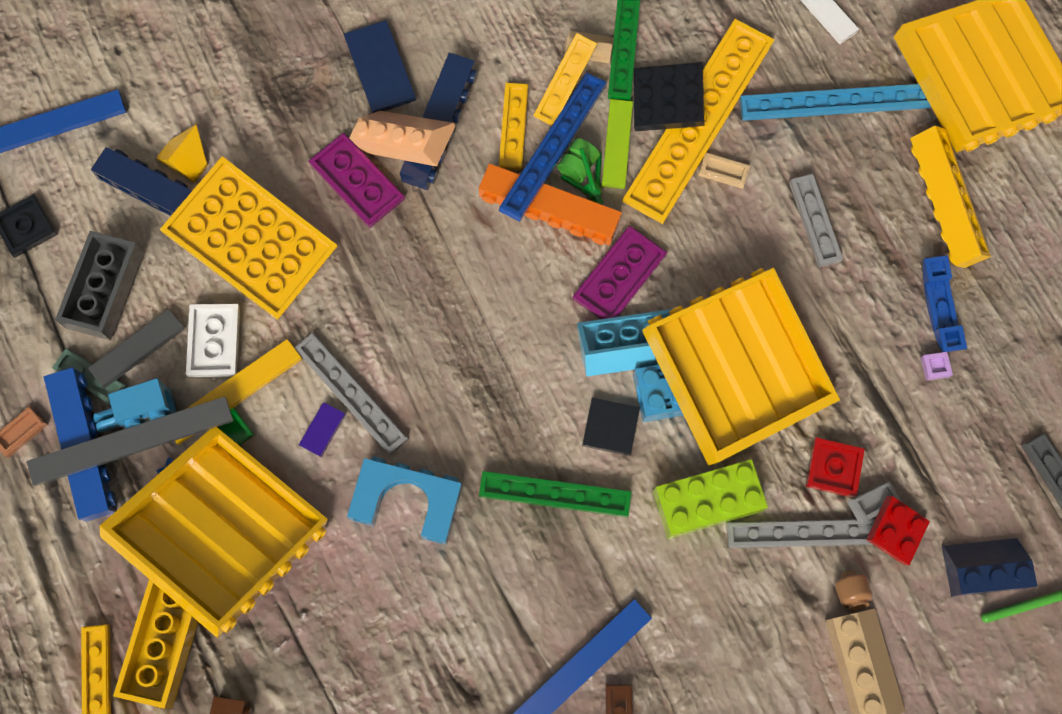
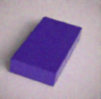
[299,402,346,457]

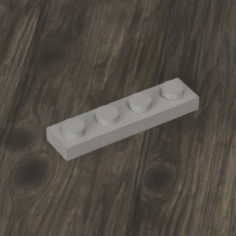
[789,174,843,268]

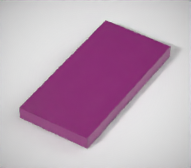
[308,133,405,228]
[572,225,668,319]

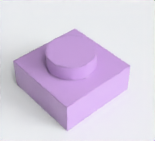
[921,352,953,381]

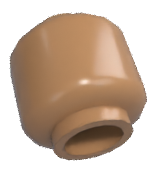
[835,571,873,611]

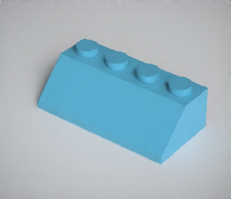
[577,309,672,377]

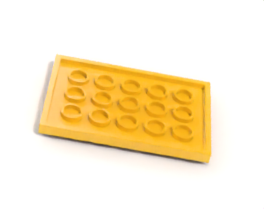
[160,156,338,321]

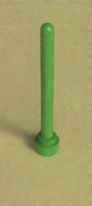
[981,589,1062,623]

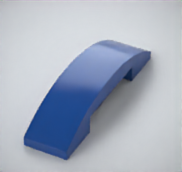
[923,255,967,352]

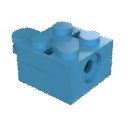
[633,365,683,423]
[93,378,177,432]

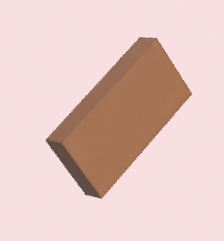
[0,406,48,458]

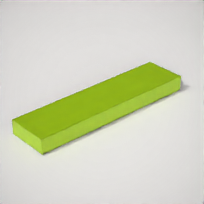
[602,99,633,189]

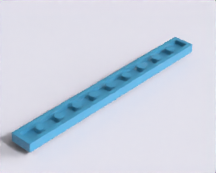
[739,84,932,121]

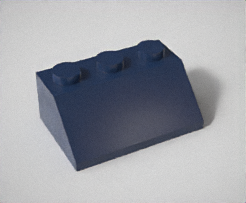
[942,538,1038,597]

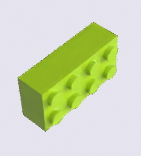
[653,459,768,539]

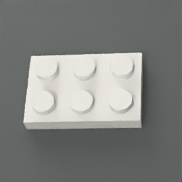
[186,304,240,377]

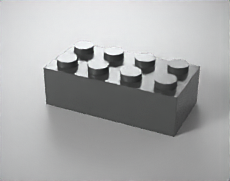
[55,231,144,341]

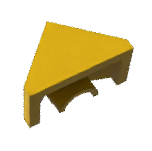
[156,124,208,183]

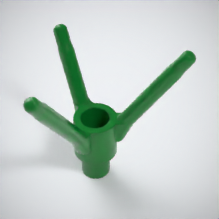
[561,148,604,205]

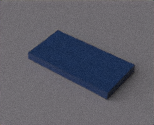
[344,20,416,113]

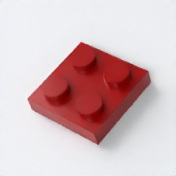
[805,438,865,498]
[866,496,930,566]

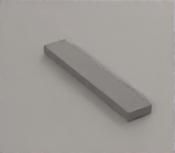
[294,332,408,456]
[726,519,875,548]

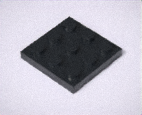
[634,62,705,132]

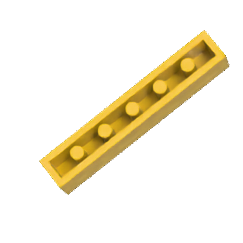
[910,126,991,268]

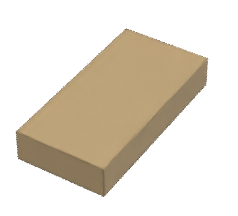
[698,153,750,189]

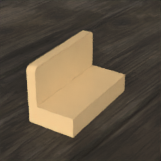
[565,31,613,63]

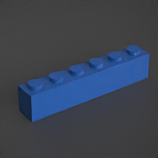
[43,367,117,522]

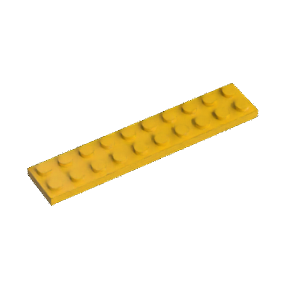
[622,19,775,224]

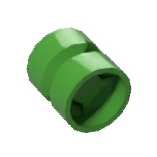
[557,138,600,183]

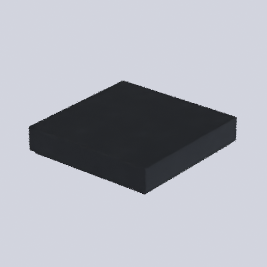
[0,194,58,258]
[582,398,640,456]

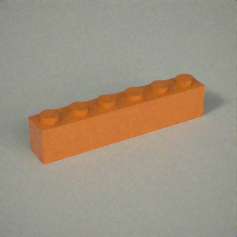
[479,163,622,245]

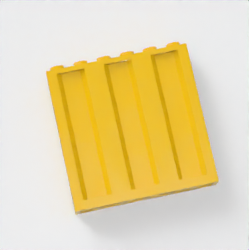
[894,0,1062,153]
[642,268,840,465]
[99,427,328,638]

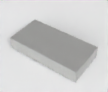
[847,481,901,524]

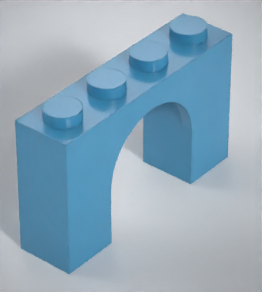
[347,457,462,545]

